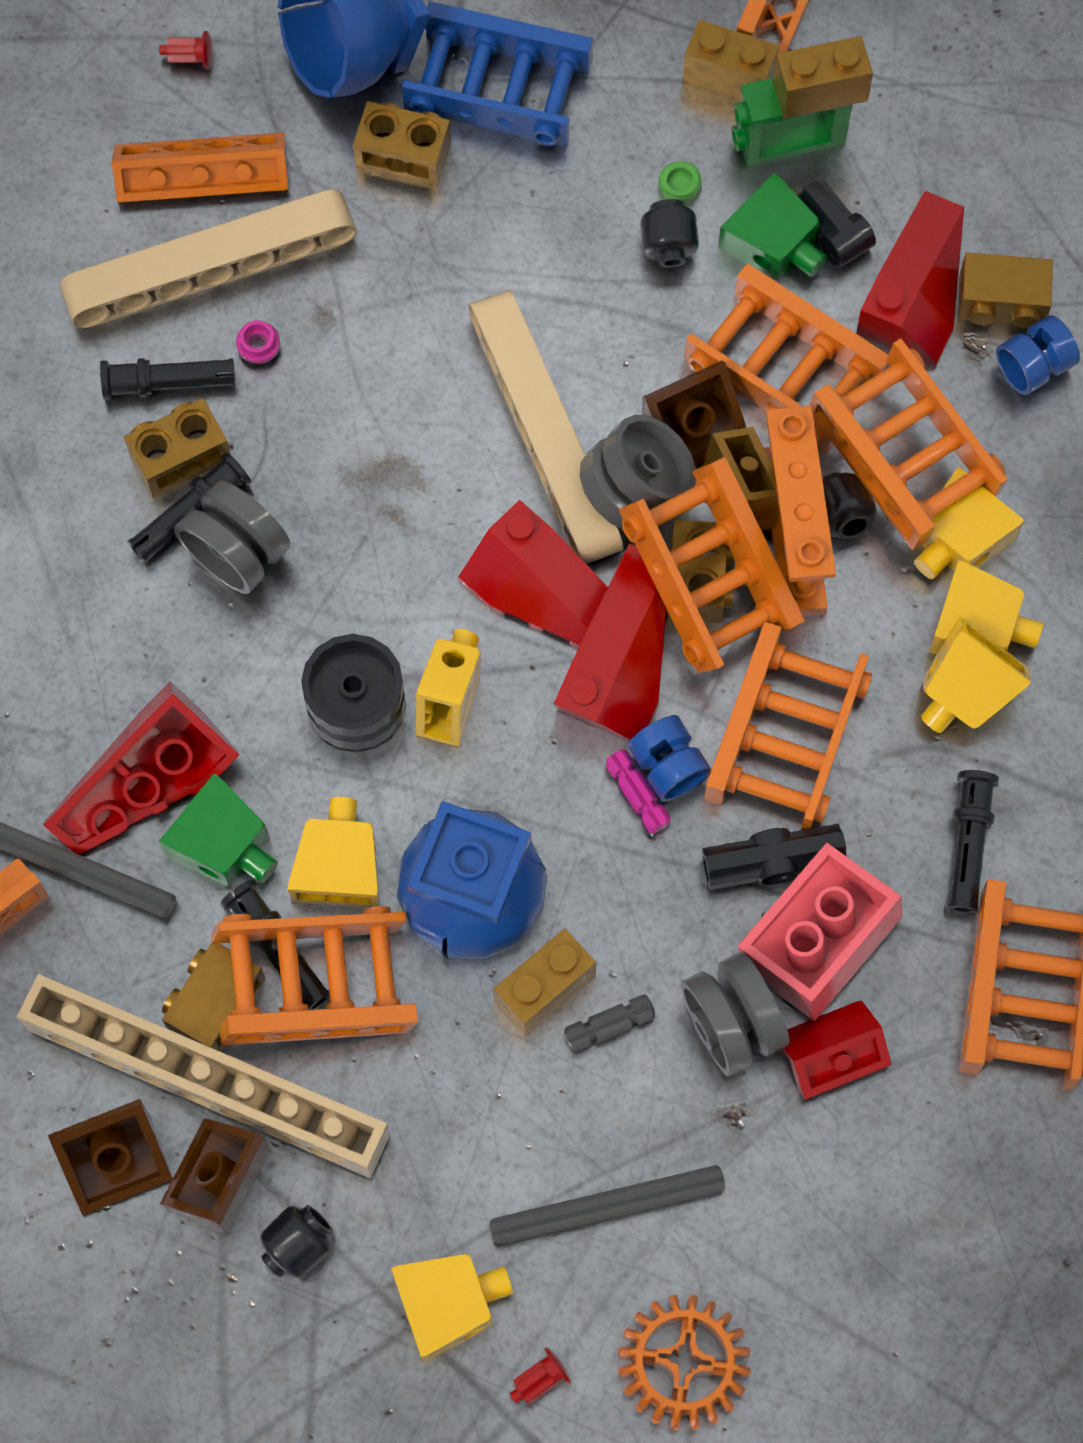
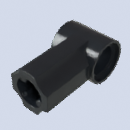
[798,180,876,268]

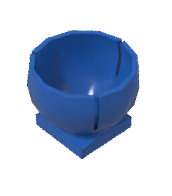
[278,0,431,98]
[397,801,547,960]

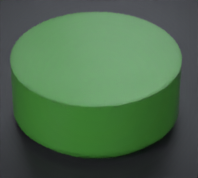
[659,161,702,205]

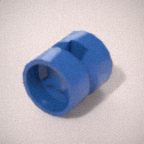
[996,315,1080,395]
[628,715,711,802]

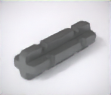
[564,994,655,1052]

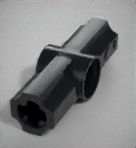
[701,823,847,890]

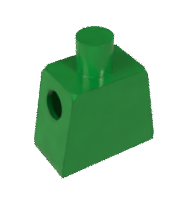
[718,173,827,280]
[159,773,278,886]

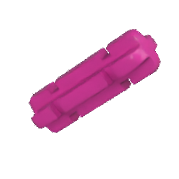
[606,749,671,834]

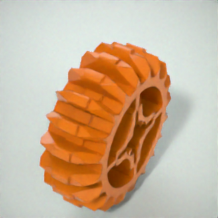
[618,1295,751,1431]

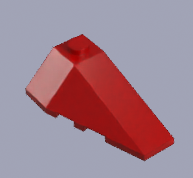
[856,191,964,368]
[458,500,608,648]
[554,544,667,741]
[43,682,240,855]

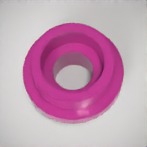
[236,320,280,364]

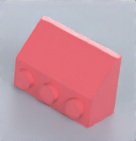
[737,843,903,1021]

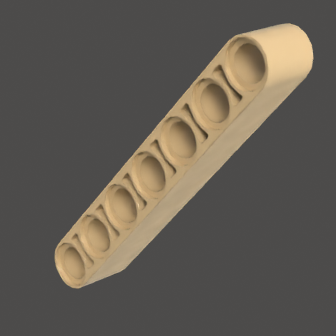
[60,189,357,328]
[468,289,623,564]

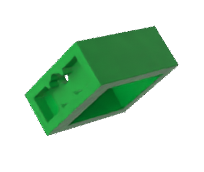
[731,78,853,166]

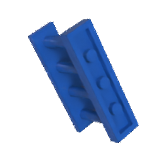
[402,1,593,147]

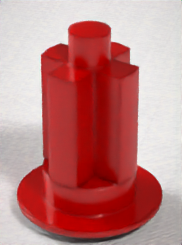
[159,31,213,69]
[509,1347,572,1405]

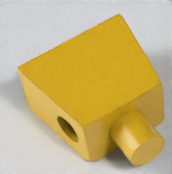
[914,467,1024,579]
[929,560,1044,655]
[921,616,1031,734]
[416,629,481,747]
[288,797,380,908]
[391,1254,514,1363]

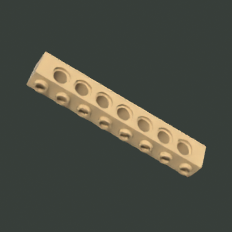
[17,974,390,1178]

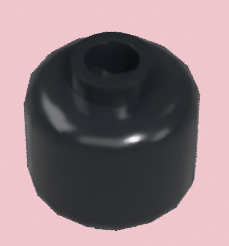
[640,199,699,268]
[822,472,877,540]
[260,1205,333,1278]

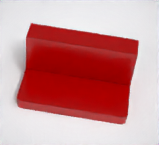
[782,1001,892,1100]

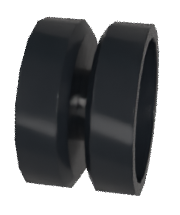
[301,634,406,750]

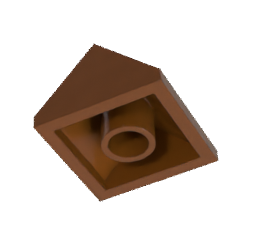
[642,361,747,466]
[48,1099,173,1216]
[160,1118,271,1237]

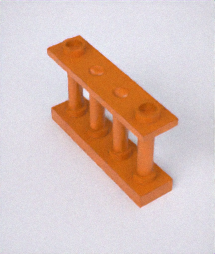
[684,263,890,454]
[809,338,1008,551]
[764,406,836,617]
[618,457,805,673]
[704,621,873,830]
[959,879,1083,1090]
[211,906,418,1046]

